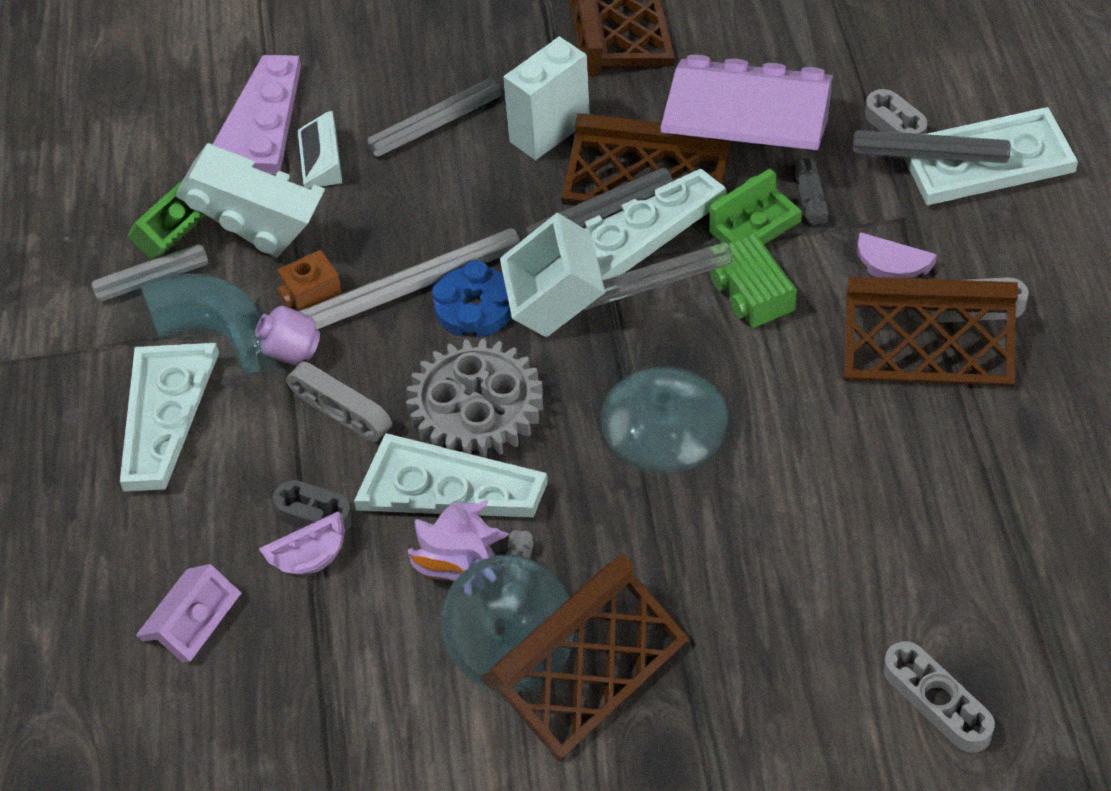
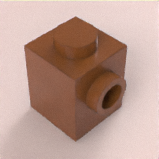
[276,250,342,311]

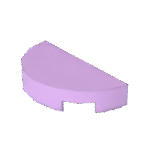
[857,232,937,278]
[259,512,345,576]

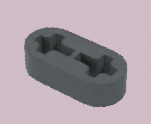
[273,480,353,532]

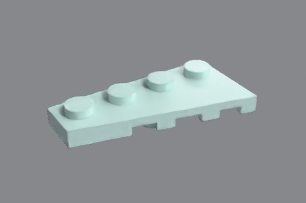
[354,433,547,517]

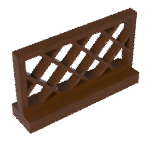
[569,0,674,76]
[561,113,731,222]
[844,276,1018,387]
[480,553,689,760]

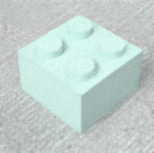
[500,213,605,337]

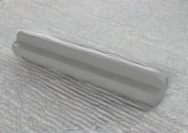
[92,244,208,302]

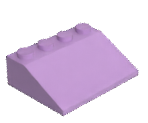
[661,55,833,150]

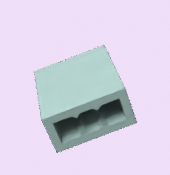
[503,36,590,161]

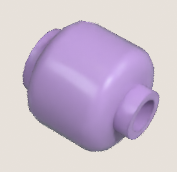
[255,306,320,366]

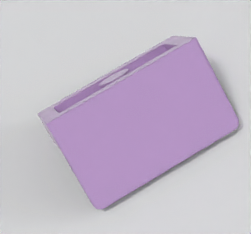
[136,564,241,663]

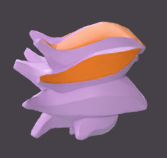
[407,500,509,596]

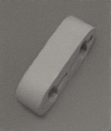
[865,89,928,134]

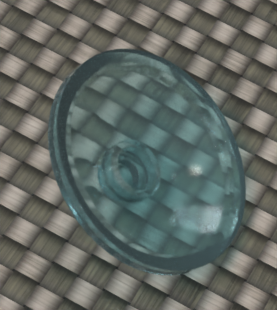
[601,367,728,474]
[441,555,575,692]

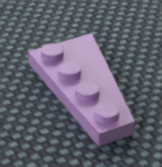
[212,55,301,174]

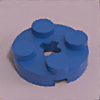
[432,260,511,337]

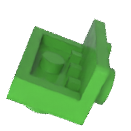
[710,169,802,246]

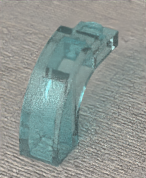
[140,274,261,375]

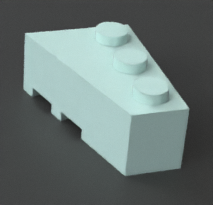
[175,143,325,258]

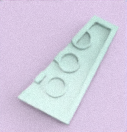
[584,169,727,287]
[120,343,219,492]

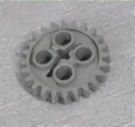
[406,339,543,458]

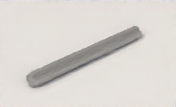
[299,228,520,330]

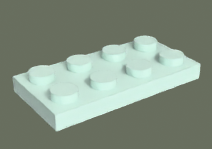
[904,107,1078,205]

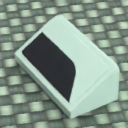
[298,111,342,188]

